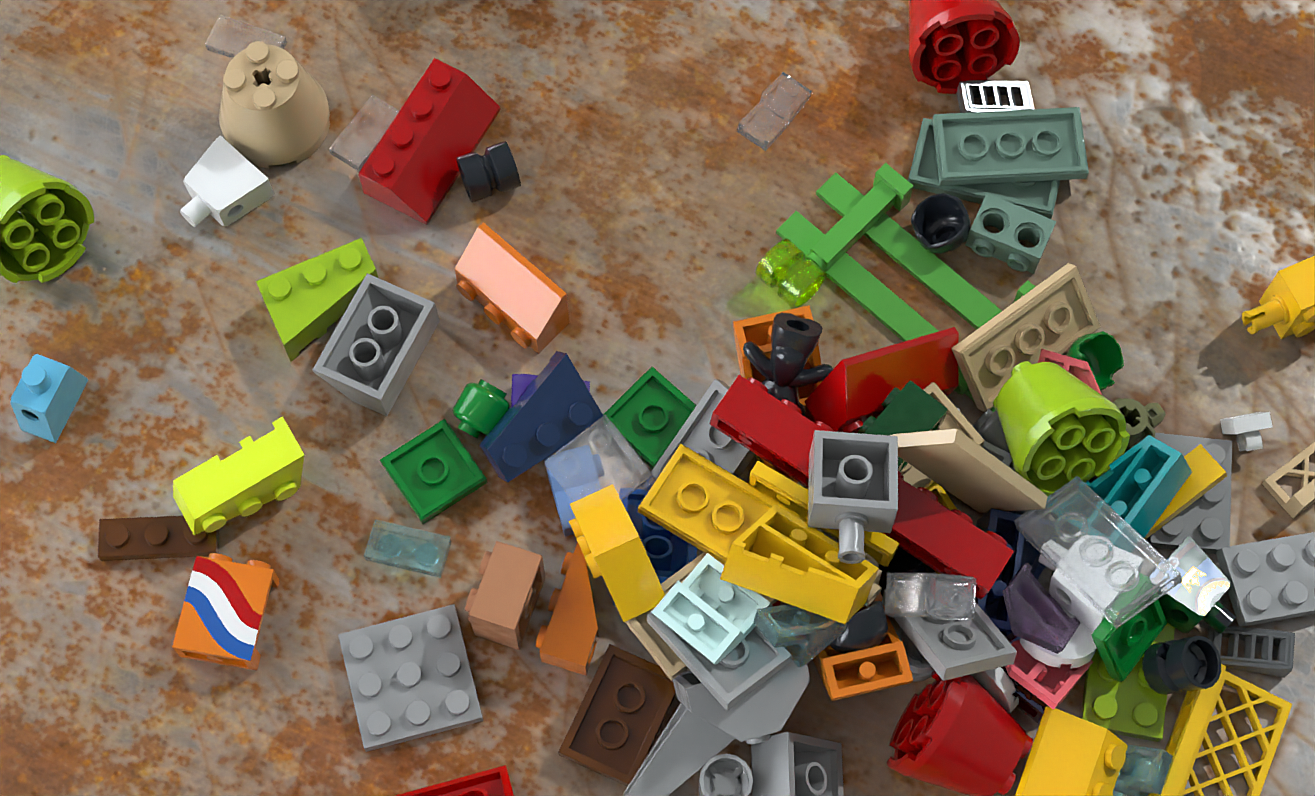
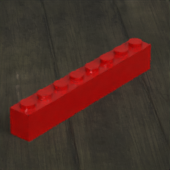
[709,375,1014,600]

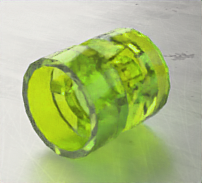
[755,238,827,309]

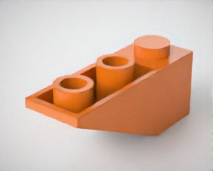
[535,542,599,676]

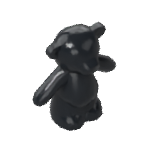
[743,312,833,416]

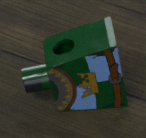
[1149,536,1236,634]

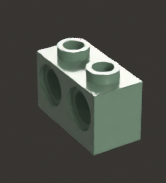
[965,193,1057,274]

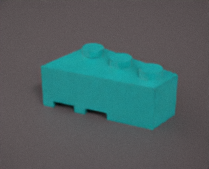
[1048,435,1192,555]

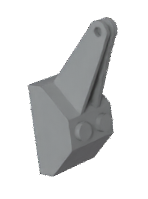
[623,644,810,796]

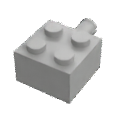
[808,430,898,564]

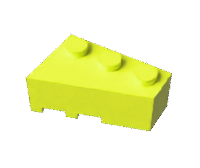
[173,416,304,535]

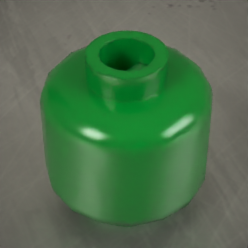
[452,379,510,439]

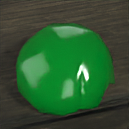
[1067,331,1124,391]

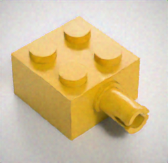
[1242,256,1315,339]

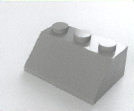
[312,273,440,416]
[751,732,844,796]

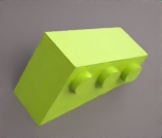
[256,238,378,362]

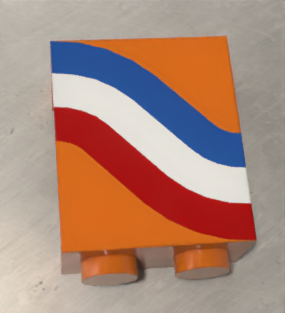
[172,553,280,671]

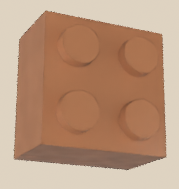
[465,541,546,650]

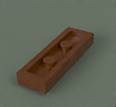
[98,516,219,561]

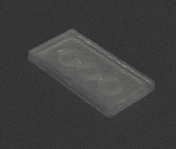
[1014,476,1182,629]

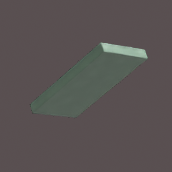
[932,107,1089,186]
[908,118,1060,219]

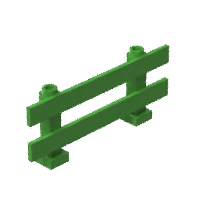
[776,163,1036,412]

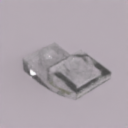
[737,72,812,151]
[885,573,976,620]

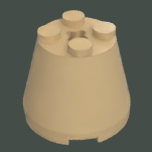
[219,41,330,168]

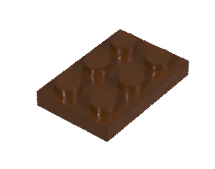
[558,644,676,787]

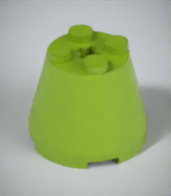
[0,155,94,284]
[993,361,1130,499]

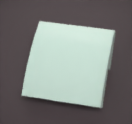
[651,553,773,665]

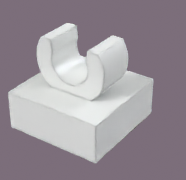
[1220,412,1272,451]

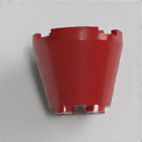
[909,0,1020,94]
[886,670,1033,796]

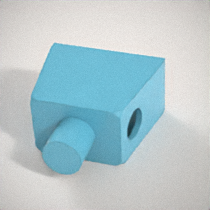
[10,354,88,443]

